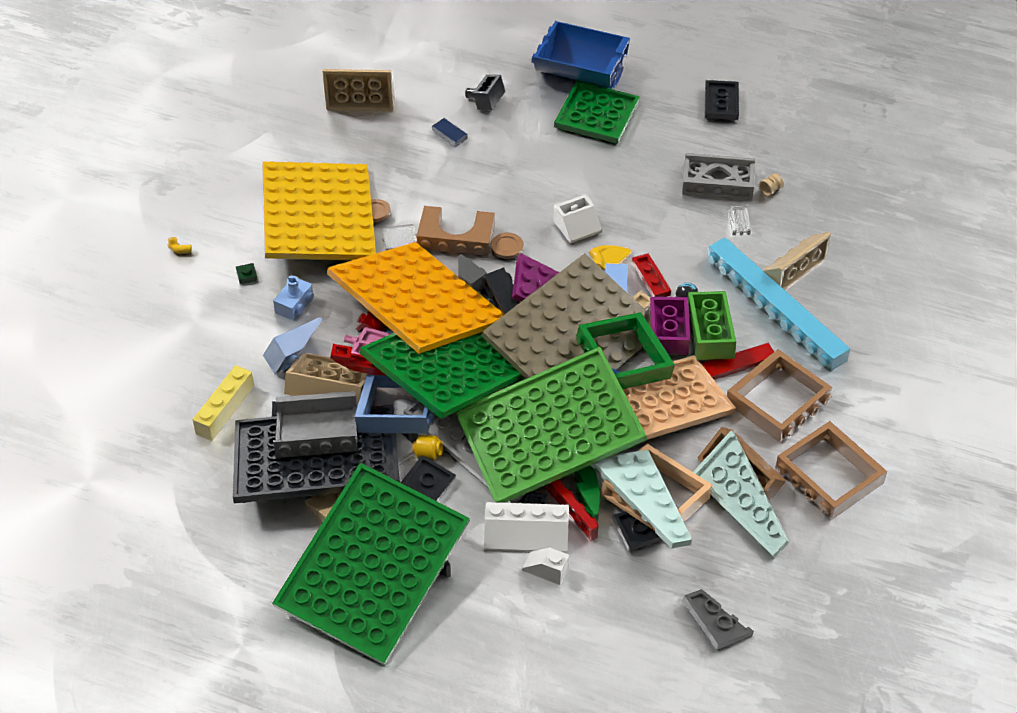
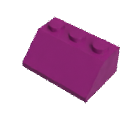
[650,297,690,355]

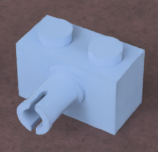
[273,276,314,321]

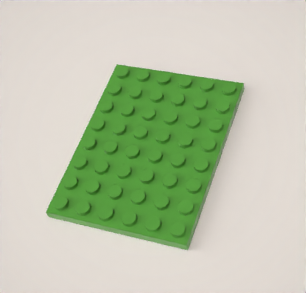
[456,347,648,503]

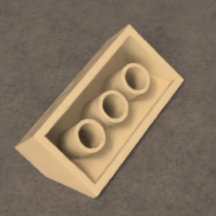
[763,232,831,290]

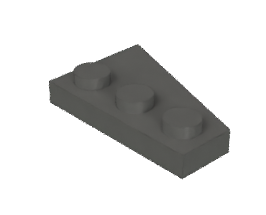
[682,589,754,650]

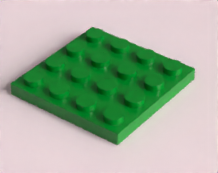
[554,81,640,144]

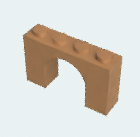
[417,206,495,256]

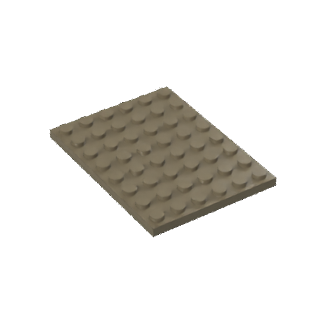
[481,253,651,379]

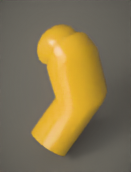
[167,237,192,254]

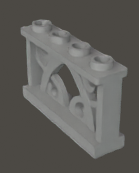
[682,153,755,200]

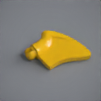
[588,245,631,271]

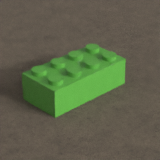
[688,291,736,360]

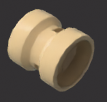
[759,173,784,196]

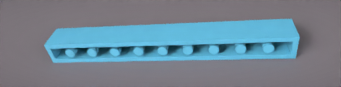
[707,237,850,371]

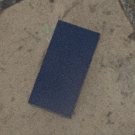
[432,118,468,146]

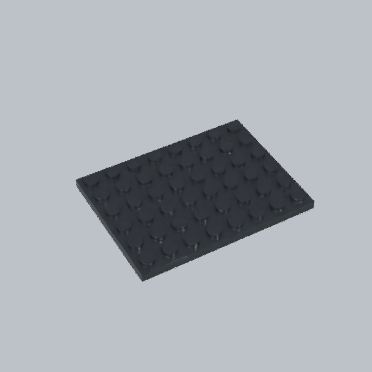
[233,404,400,504]

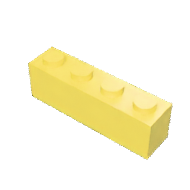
[192,365,255,441]

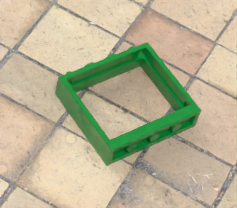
[576,312,675,389]

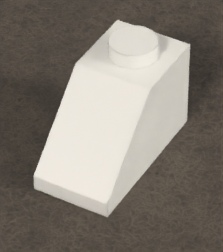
[522,548,569,585]

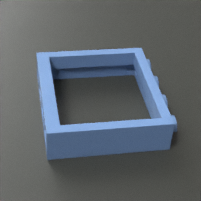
[355,374,434,434]

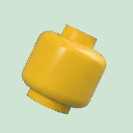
[412,435,443,461]

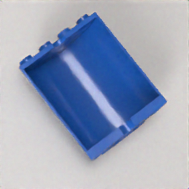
[531,21,630,89]

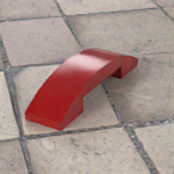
[330,343,386,375]

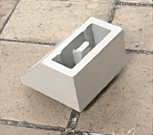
[554,194,602,244]

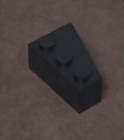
[479,267,521,315]

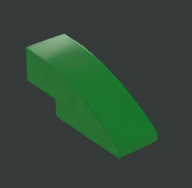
[575,465,600,522]

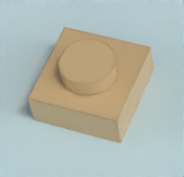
[632,291,650,311]

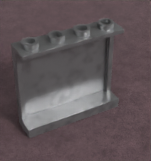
[273,391,357,458]

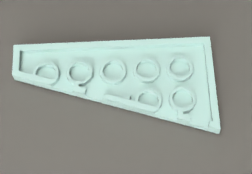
[693,430,789,557]
[591,450,692,549]

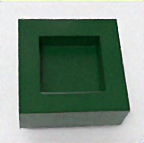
[235,263,258,284]

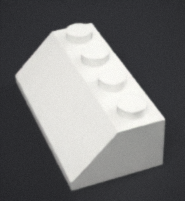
[484,502,569,554]

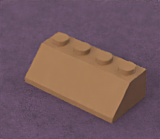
[697,427,786,500]

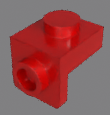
[356,311,386,332]

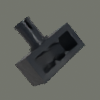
[465,74,506,111]

